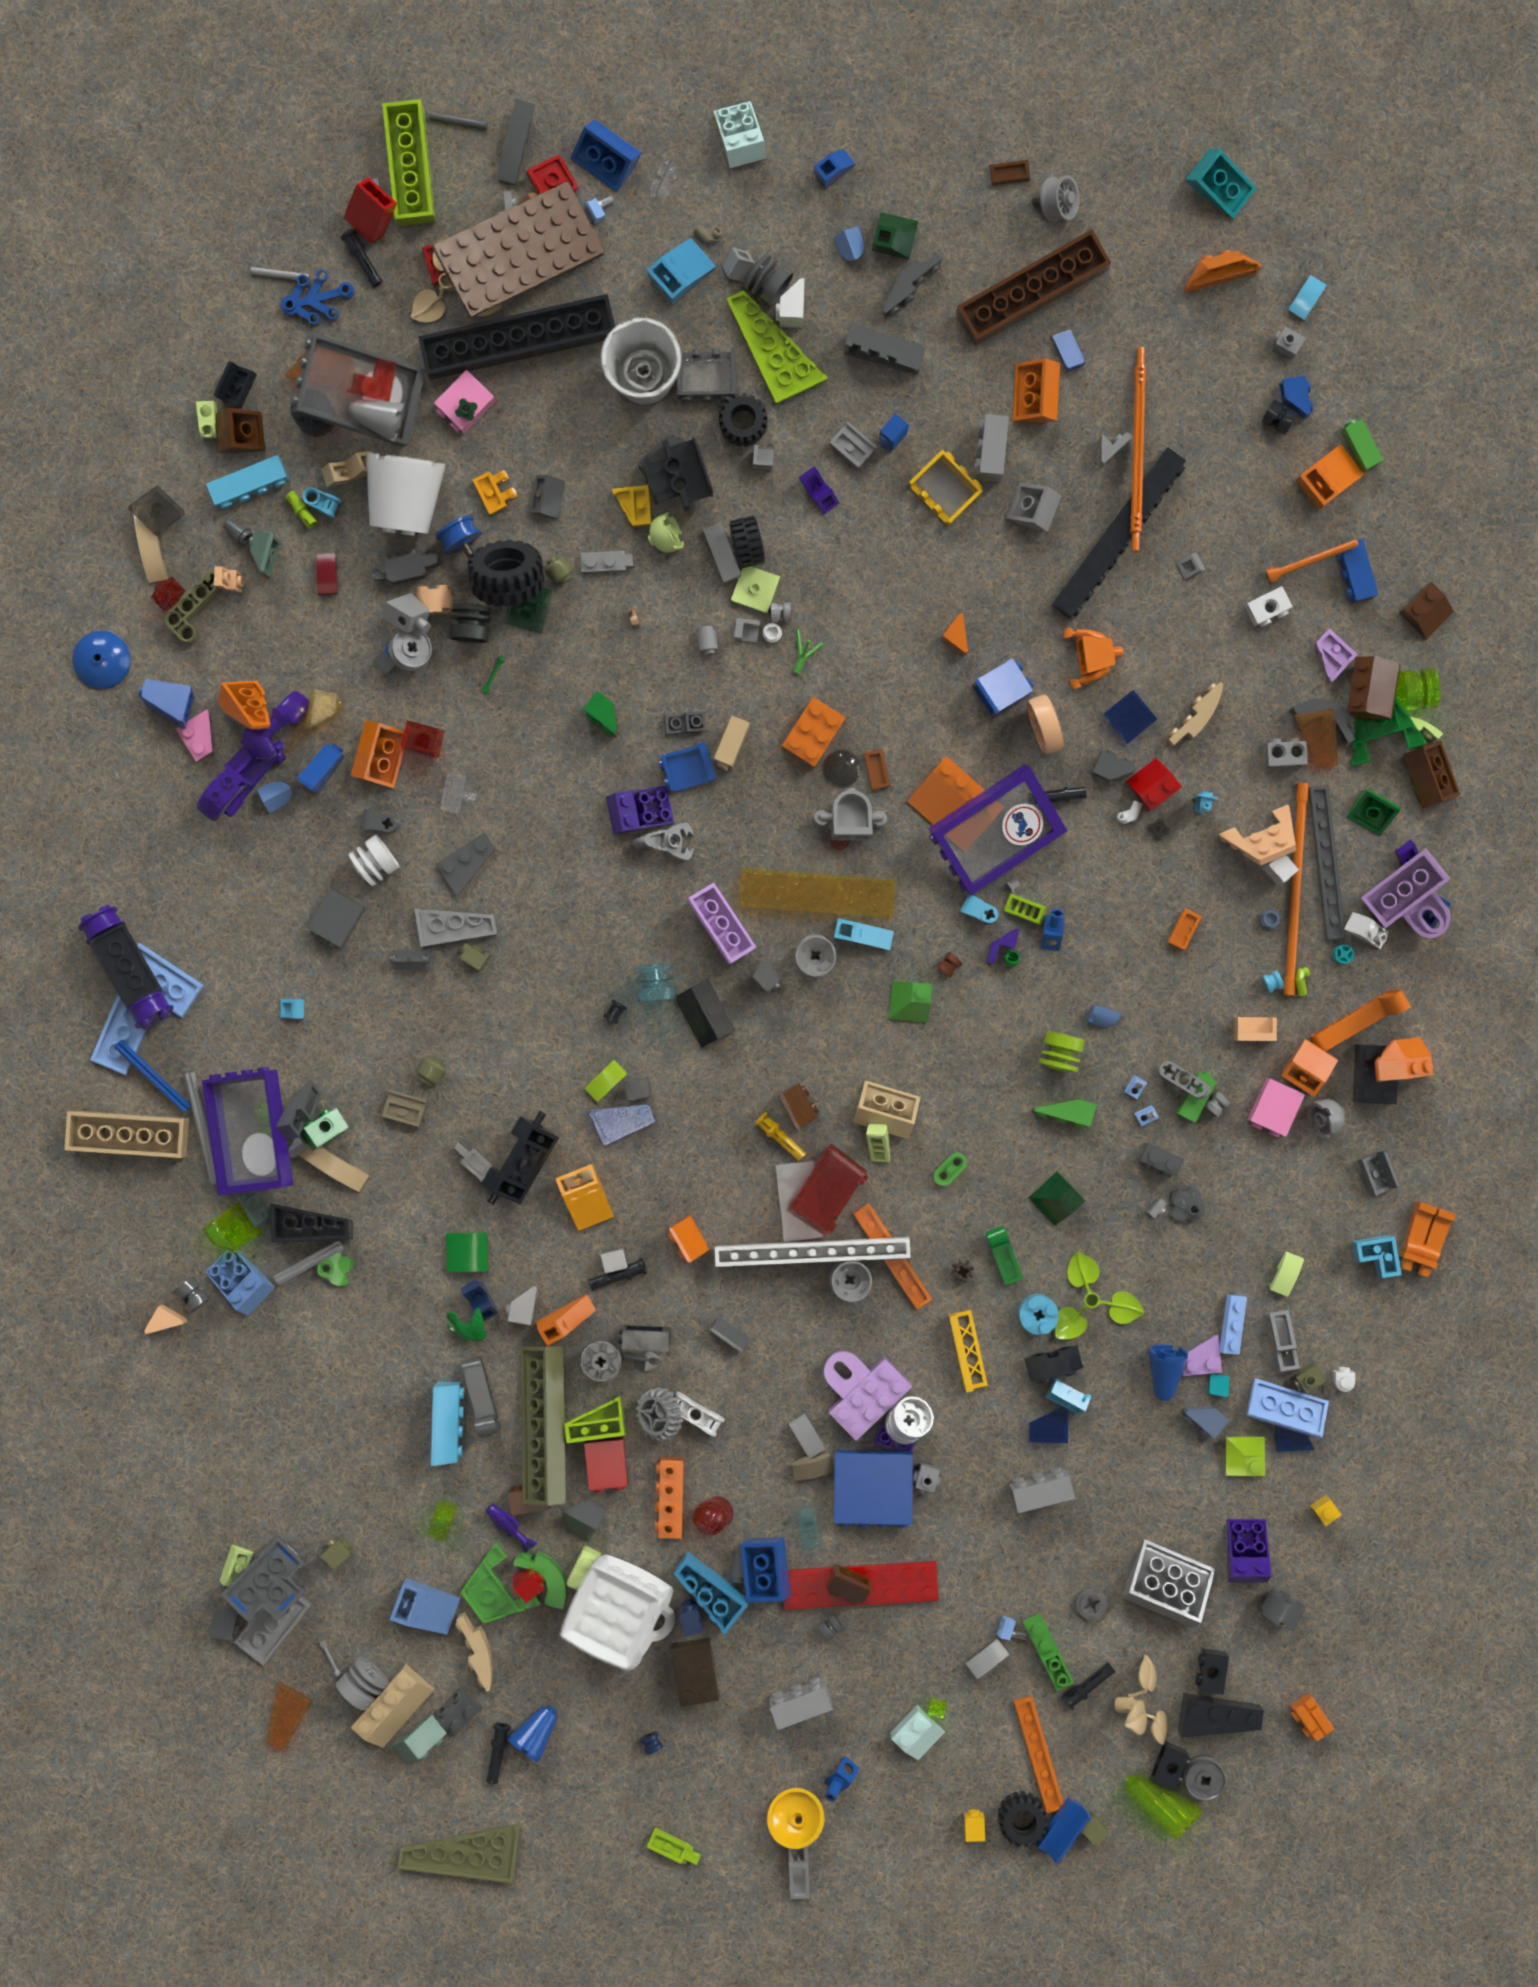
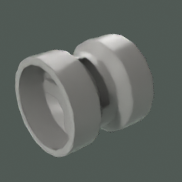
[771,602,791,623]
[1204,1091,1231,1118]

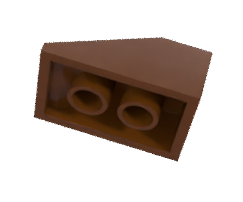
[779,1083,819,1130]

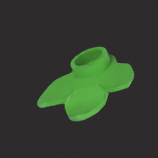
[316,1251,355,1286]

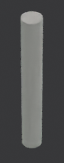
[250,267,310,282]

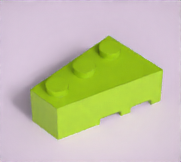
[564,1396,626,1443]

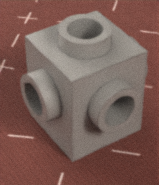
[913,1462,941,1494]

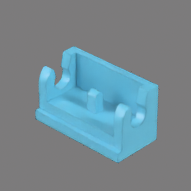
[1046,1377,1091,1416]

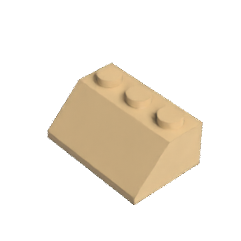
[853,1080,920,1139]

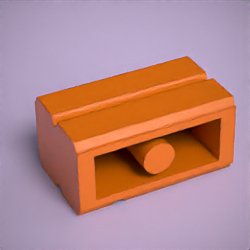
[1290,1693,1334,1742]

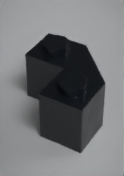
[1025,1345,1083,1383]

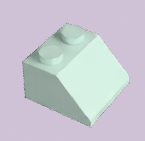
[890,1705,945,1760]

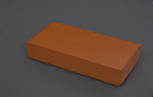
[863,749,891,791]

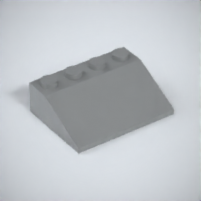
[1122,1539,1216,1628]

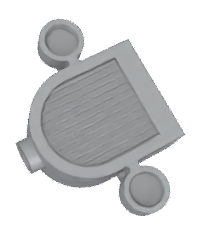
[814,788,887,841]

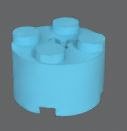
[1017,1294,1059,1335]

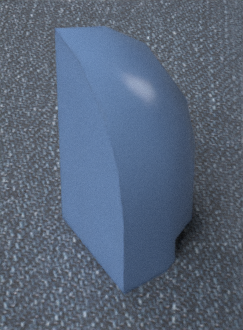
[833,227,864,261]
[257,782,292,814]
[1087,1005,1122,1028]

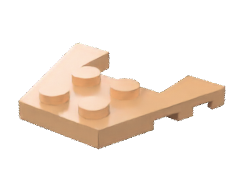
[1219,805,1297,866]

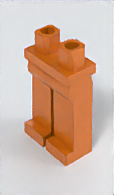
[1399,1201,1457,1277]

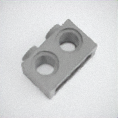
[1264,738,1308,768]

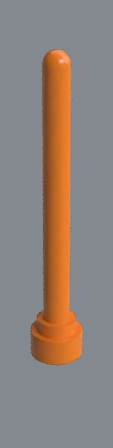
[1266,540,1358,584]

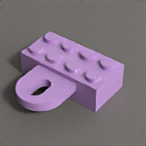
[1361,848,1451,938]
[824,1351,912,1441]

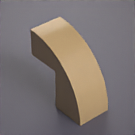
[321,451,373,487]

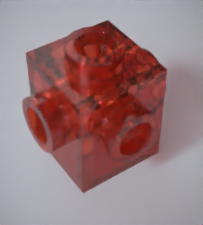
[151,577,185,611]

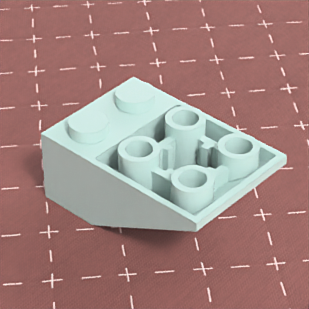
[714,101,767,168]

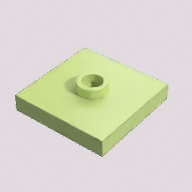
[731,566,780,614]

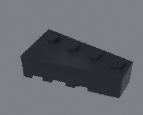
[270,1203,353,1243]
[1178,1693,1264,1737]

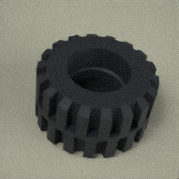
[719,393,767,447]
[729,515,765,569]
[998,1791,1048,1847]

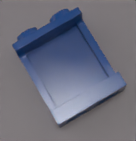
[658,741,716,793]

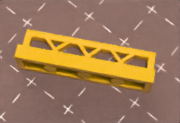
[948,1310,988,1393]

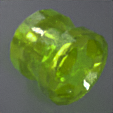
[927,1697,947,1720]

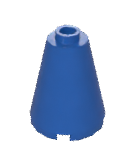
[1149,1344,1188,1401]
[507,1705,558,1763]

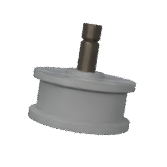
[1032,175,1080,222]

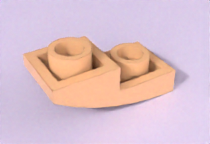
[214,566,244,593]

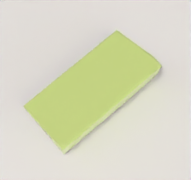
[219,1545,254,1587]

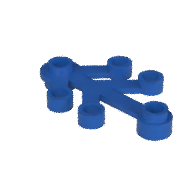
[280,269,355,325]

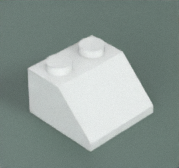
[776,278,804,328]

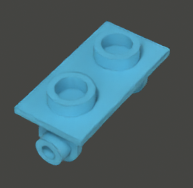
[1192,792,1218,814]

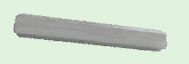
[274,1240,343,1285]

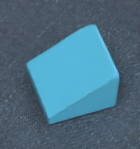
[280,999,304,1019]

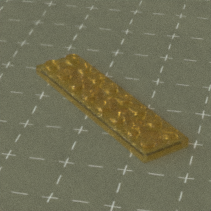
[739,868,896,918]

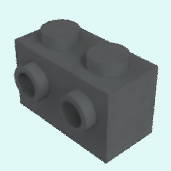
[1138,1142,1184,1178]

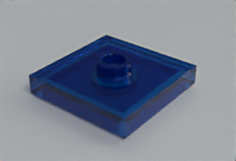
[1103,690,1157,744]

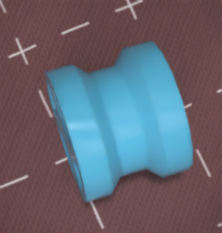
[1261,970,1284,994]

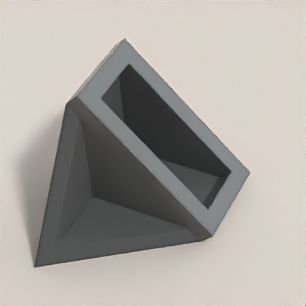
[562,1499,607,1543]

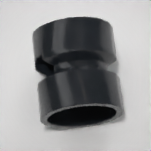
[1261,399,1298,435]

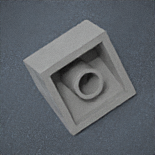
[1006,483,1061,532]

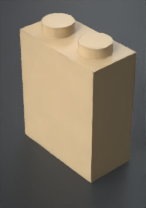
[714,716,750,771]

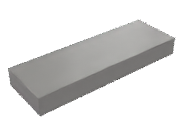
[703,522,742,583]

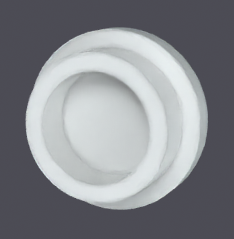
[763,623,782,643]

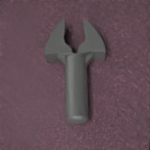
[623,1351,660,1371]

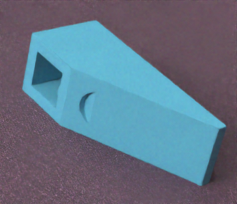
[834,918,894,950]

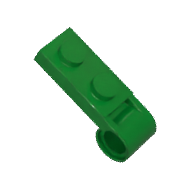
[985,1226,1024,1285]

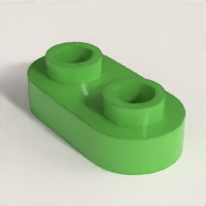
[933,1152,967,1186]

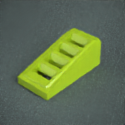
[1003,893,1048,926]

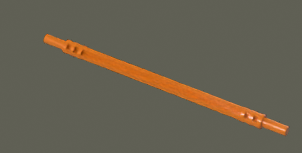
[1130,347,1146,553]

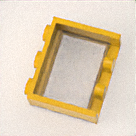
[908,449,983,527]

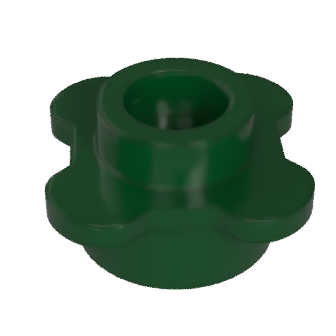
[455,398,478,421]

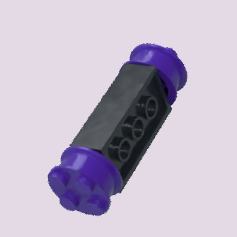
[78,905,174,1030]

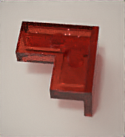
[346,358,397,402]

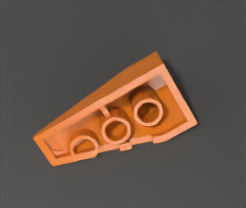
[218,680,270,729]

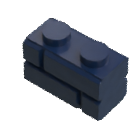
[679,1599,704,1637]

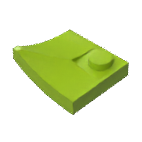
[1225,1436,1265,1476]

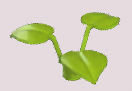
[1055,1252,1144,1340]

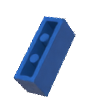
[1335,539,1379,604]

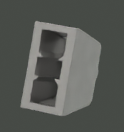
[381,593,431,633]

